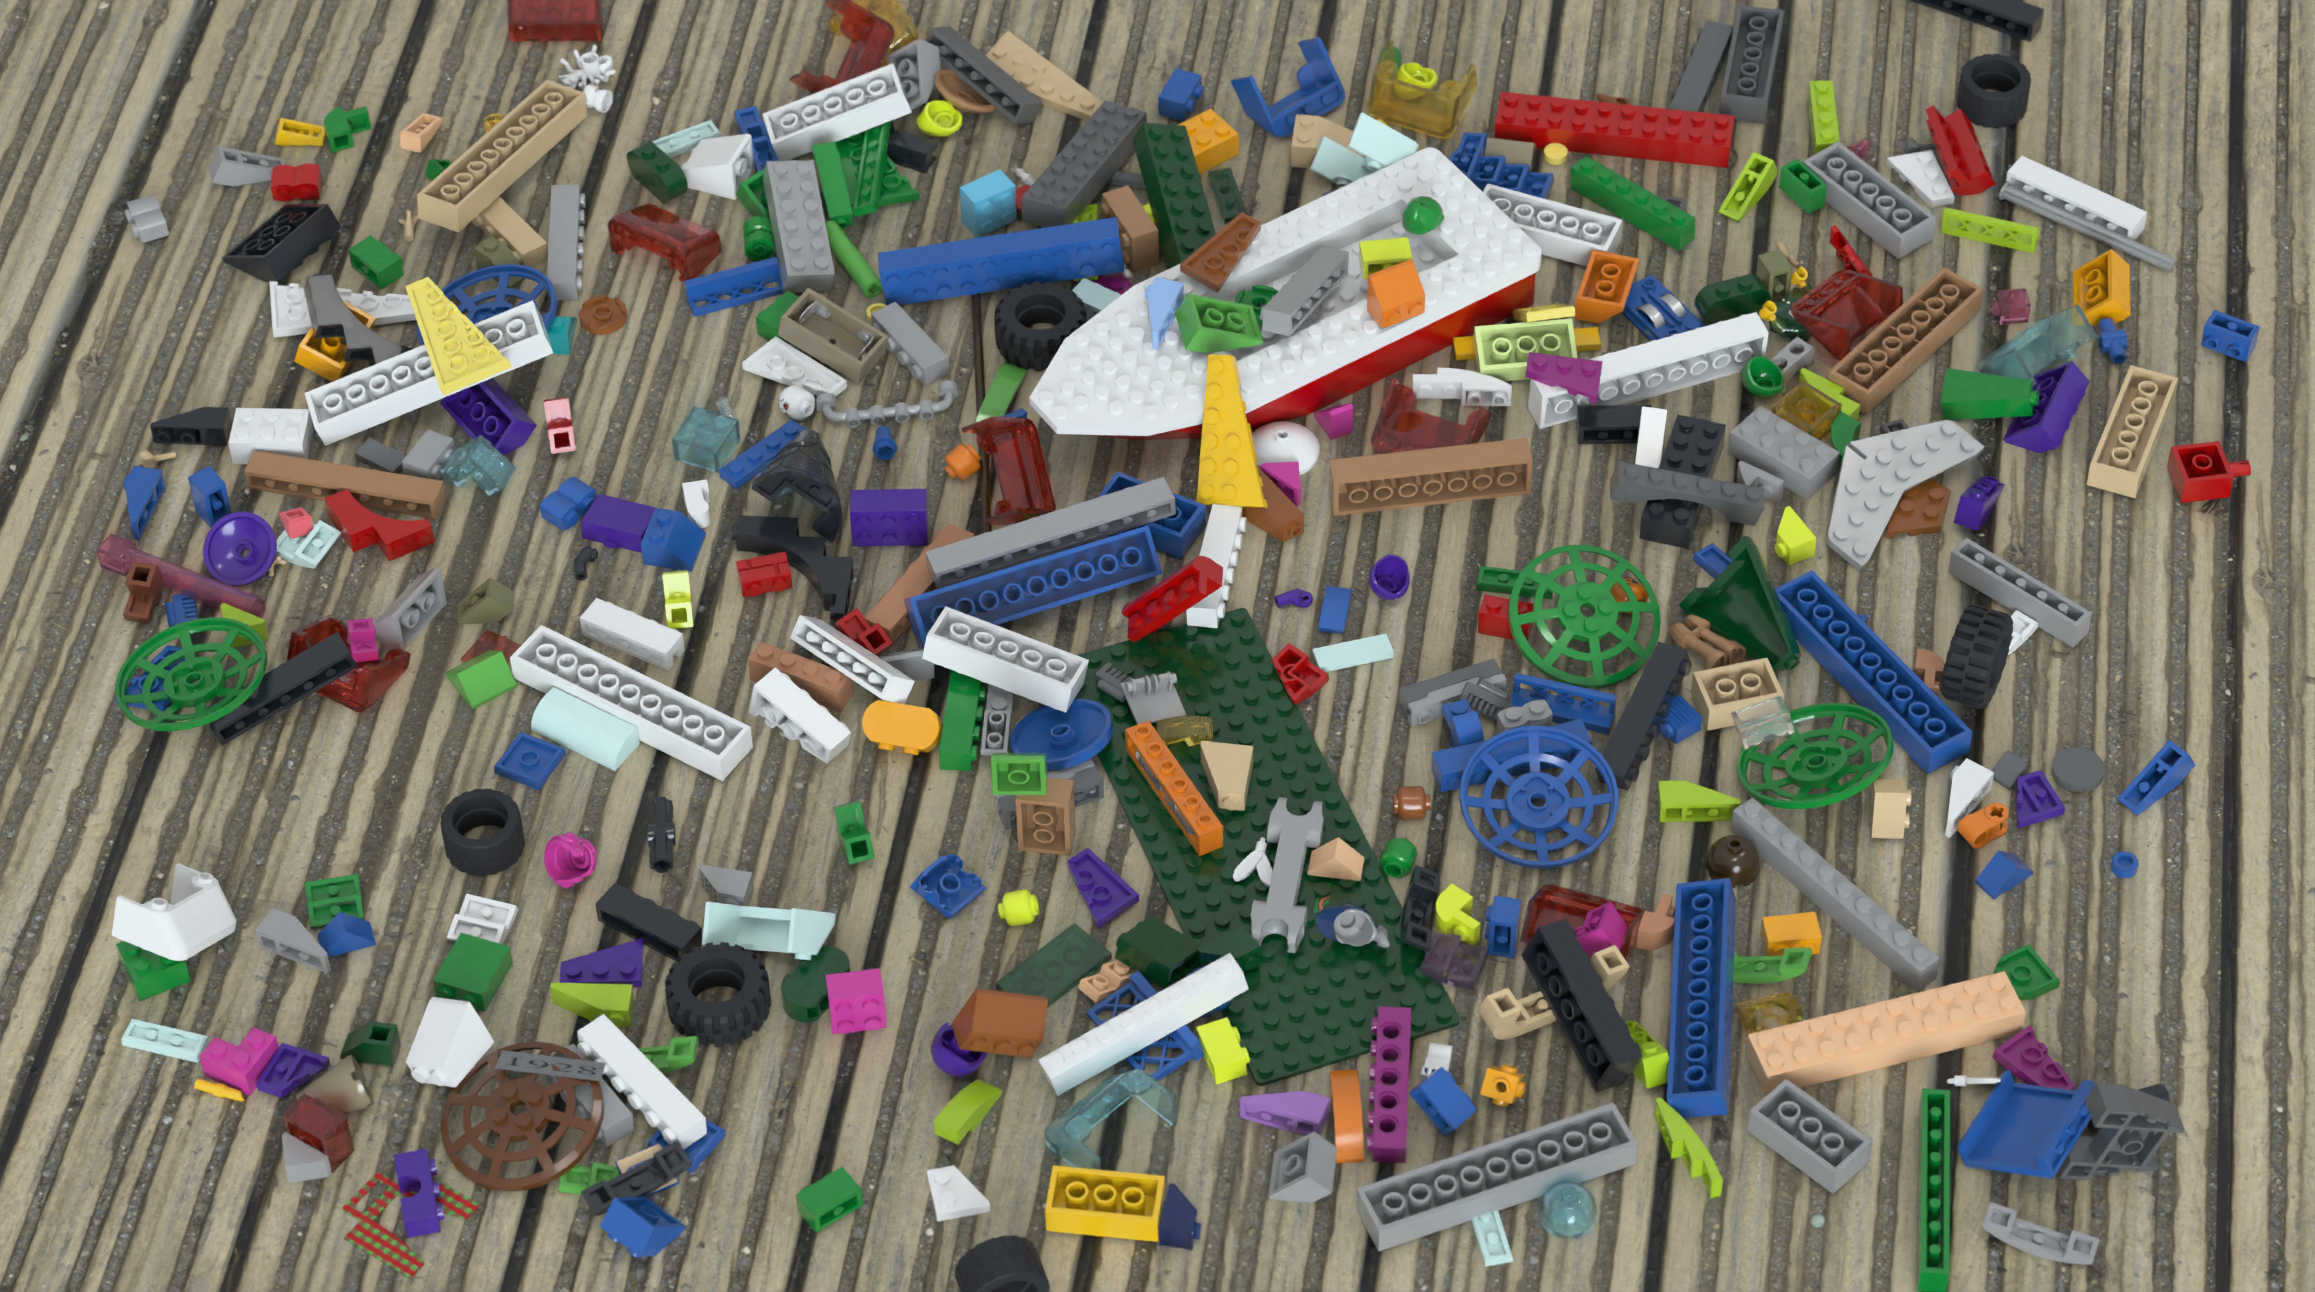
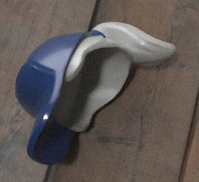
[1315,903,1390,948]

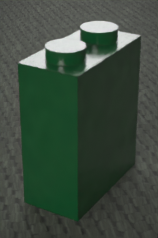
[1115,915,1201,989]

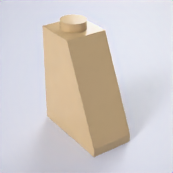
[1201,741,1253,811]

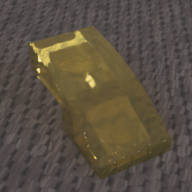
[1157,716,1213,746]

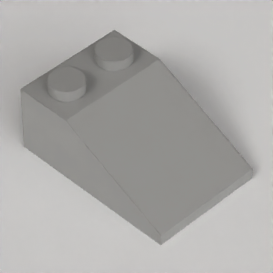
[887,39,940,110]

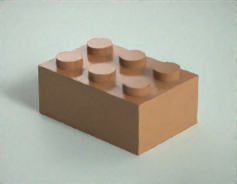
[1100,185,1159,273]
[1016,778,1076,856]

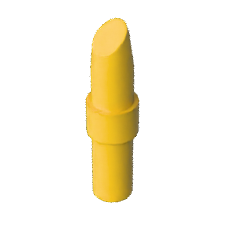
[194,1078,245,1101]

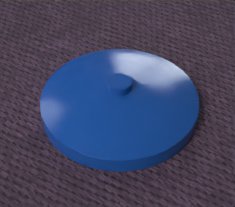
[1010,699,1113,771]

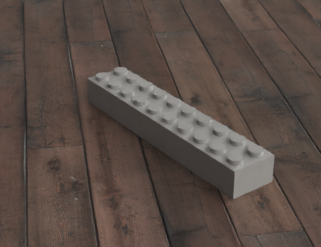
[1356,1102,1638,1252]

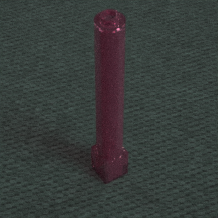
[96,534,266,618]

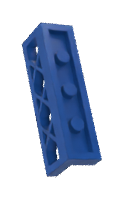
[684,257,784,317]
[1509,673,1617,734]

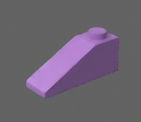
[1240,1091,1330,1136]

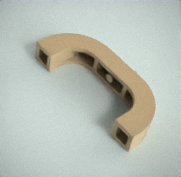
[1479,945,1630,1040]

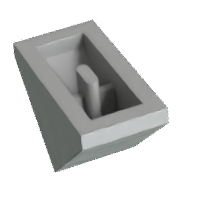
[282,1132,332,1183]

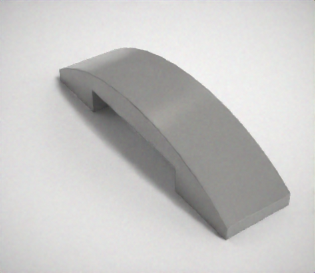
[1982,1202,2100,1264]

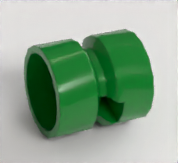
[743,216,775,262]

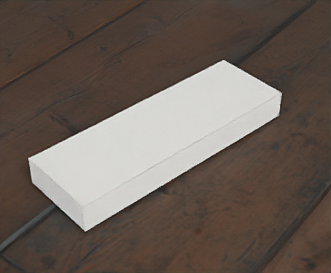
[1635,407,1667,468]

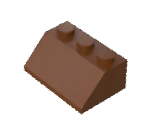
[951,988,1048,1058]

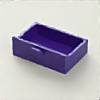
[581,494,655,553]

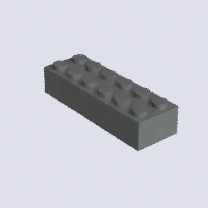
[1719,5,1784,123]

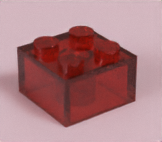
[282,1093,354,1173]

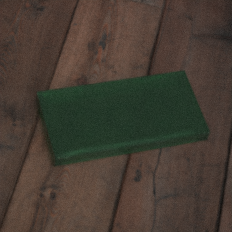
[996,923,1112,1008]

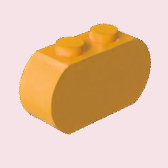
[862,700,943,756]

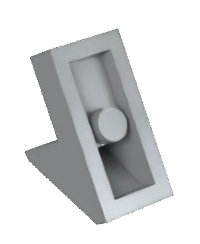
[1736,460,1784,503]

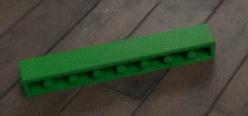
[1917,1088,1950,1292]

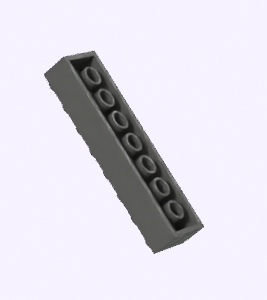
[1022,101,1147,227]

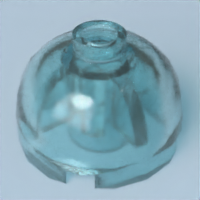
[1540,1181,1597,1239]

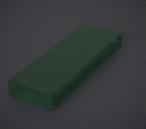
[1208,167,1248,224]

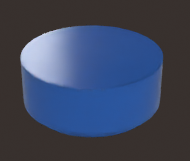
[2111,852,2139,878]

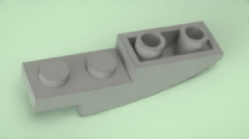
[981,684,1014,755]

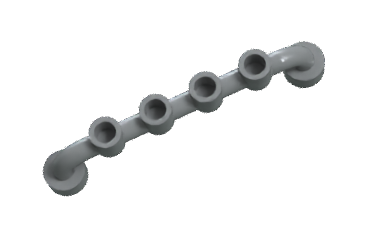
[816,381,958,428]

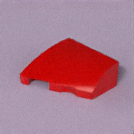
[1829,225,1873,288]
[1272,643,1329,705]

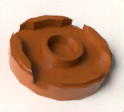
[578,295,627,335]

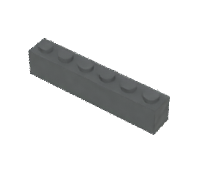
[1666,20,1734,112]
[926,26,1043,124]

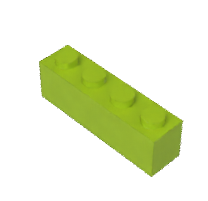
[1807,80,1840,155]

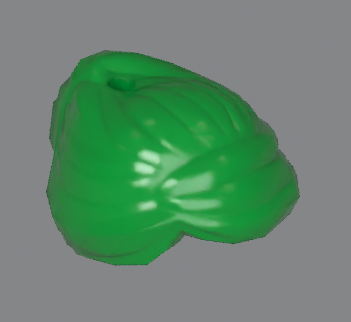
[1402,196,1444,235]
[1741,356,1784,398]

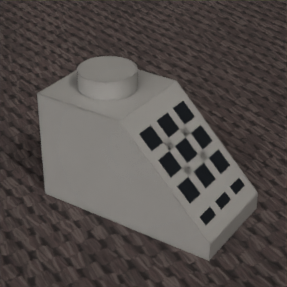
[699,864,754,906]

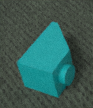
[546,316,577,355]

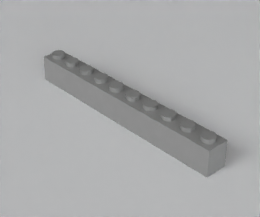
[926,477,1176,589]
[1731,797,1940,992]

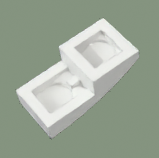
[2008,610,2038,655]

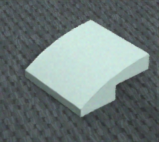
[276,520,341,569]

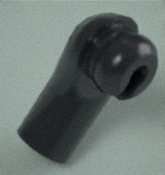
[573,546,598,581]

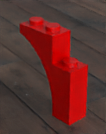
[325,489,434,561]

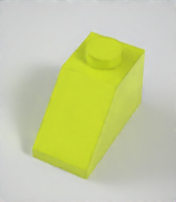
[1775,506,1817,566]

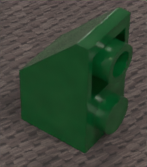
[340,1021,401,1066]

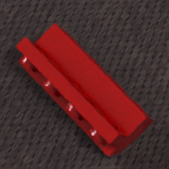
[1925,105,1996,196]
[1121,556,1223,643]

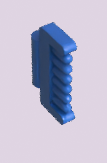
[165,592,199,627]

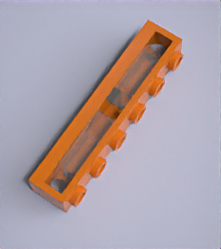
[1125,720,1223,856]

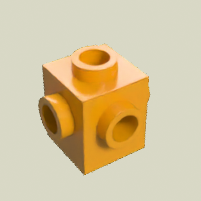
[1480,1064,1526,1106]

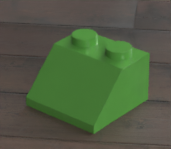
[991,752,1047,795]

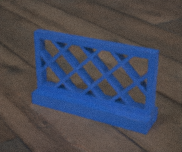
[1086,971,1204,1087]

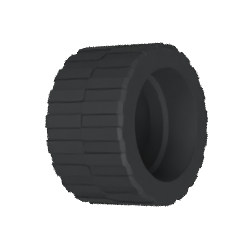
[1957,54,2031,128]
[440,788,525,876]
[955,1235,1050,1292]

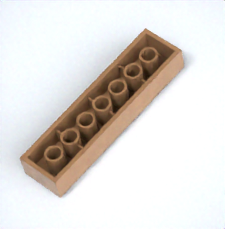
[1828,267,1984,415]
[1329,438,1533,516]

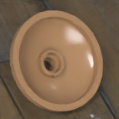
[934,69,997,113]

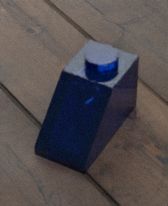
[1159,1183,1202,1250]

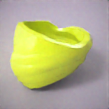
[1394,62,1438,99]
[916,100,963,137]

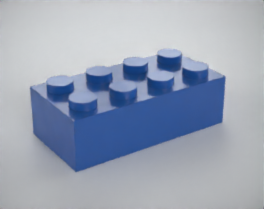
[1097,472,1206,558]

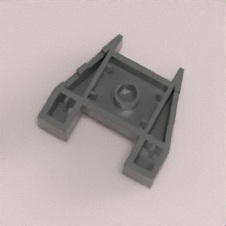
[2057,1083,2185,1180]

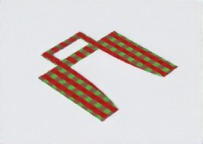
[341,1171,480,1279]

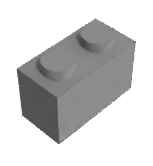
[402,430,456,480]

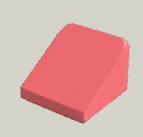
[279,507,313,539]

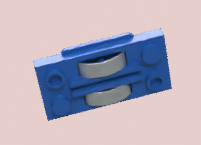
[1623,275,1705,341]

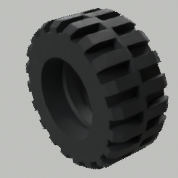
[994,281,1087,372]
[1941,604,2013,709]
[665,942,771,1047]

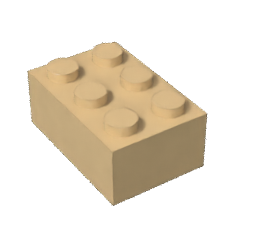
[1691,658,1784,731]

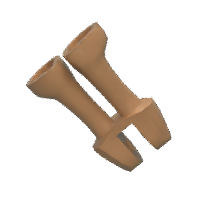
[1669,614,1746,670]

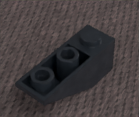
[150,407,232,446]

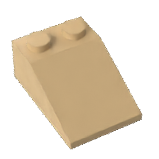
[1291,114,1364,168]

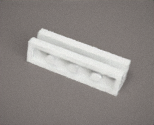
[580,598,685,671]

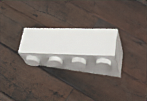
[748,668,851,764]

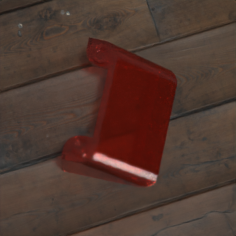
[1791,270,1903,361]
[1371,378,1492,454]
[1520,884,1645,963]

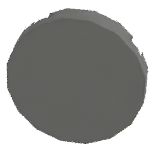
[2051,747,2105,792]

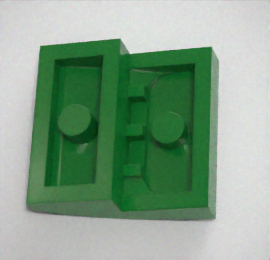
[305,874,364,929]

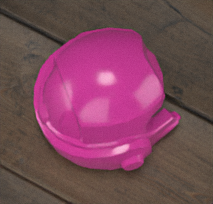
[544,832,597,889]

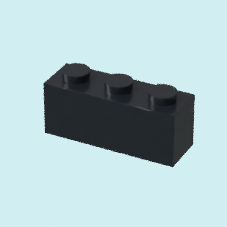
[1576,405,1652,444]

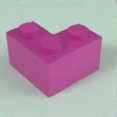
[1574,902,1628,959]
[200,1027,279,1096]

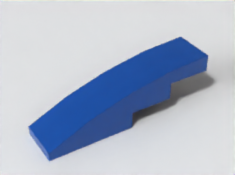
[734,106,779,173]

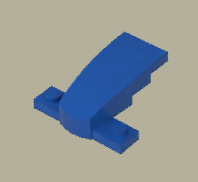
[1448,132,1554,199]

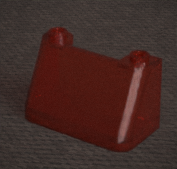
[608,203,722,283]
[286,615,411,712]

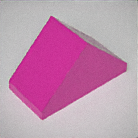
[1313,403,1353,440]
[1260,461,1301,507]

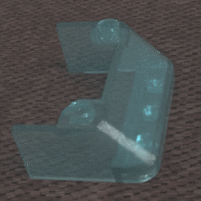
[1976,305,2098,386]
[1044,1069,1177,1170]

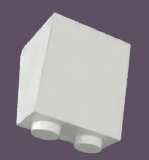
[681,134,755,200]
[406,997,494,1088]

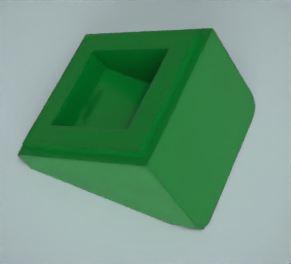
[425,159,452,182]

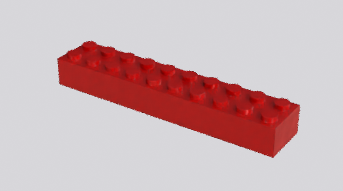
[1494,92,1734,168]

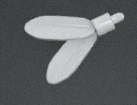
[1233,837,1273,886]
[1947,1075,2001,1087]

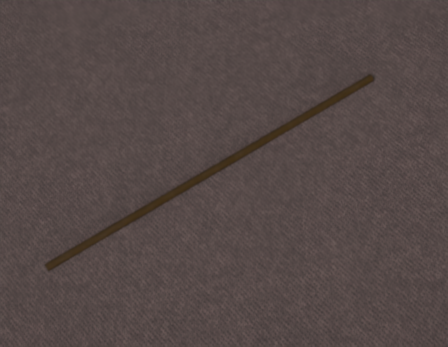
[971,293,992,533]

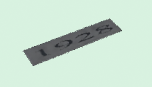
[495,1050,606,1081]

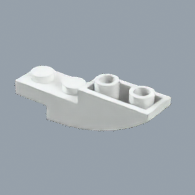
[1412,367,1512,406]

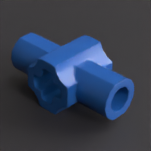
[2097,318,2128,364]

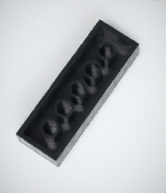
[1639,414,1726,549]
[1521,919,1643,1092]

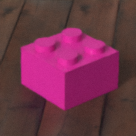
[826,968,887,1034]

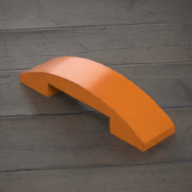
[1330,1070,1364,1163]

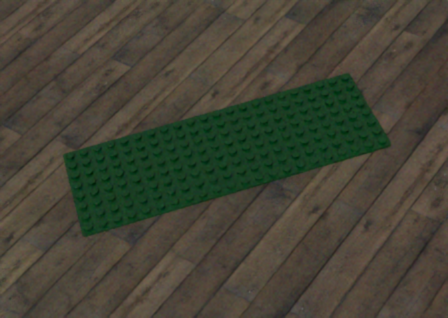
[1075,608,1460,1086]

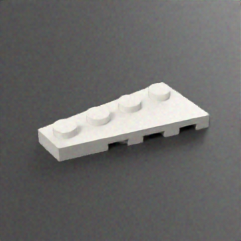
[742,336,847,397]

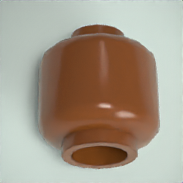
[1393,786,1431,821]

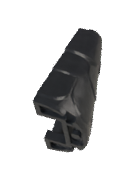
[751,429,842,542]

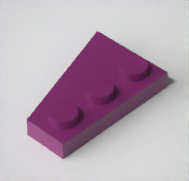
[1992,1025,2075,1090]

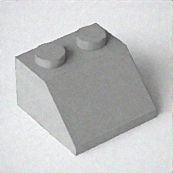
[1268,1132,1337,1203]

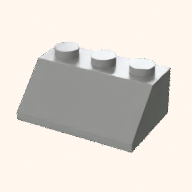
[374,567,447,652]

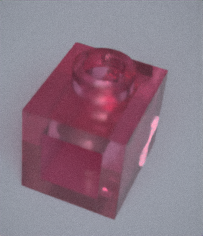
[1992,288,2031,325]

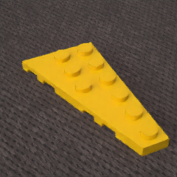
[1196,354,1268,508]

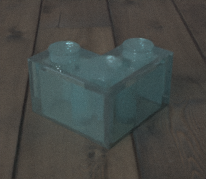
[440,435,516,496]

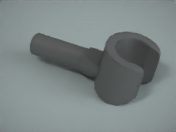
[1904,138,1936,154]

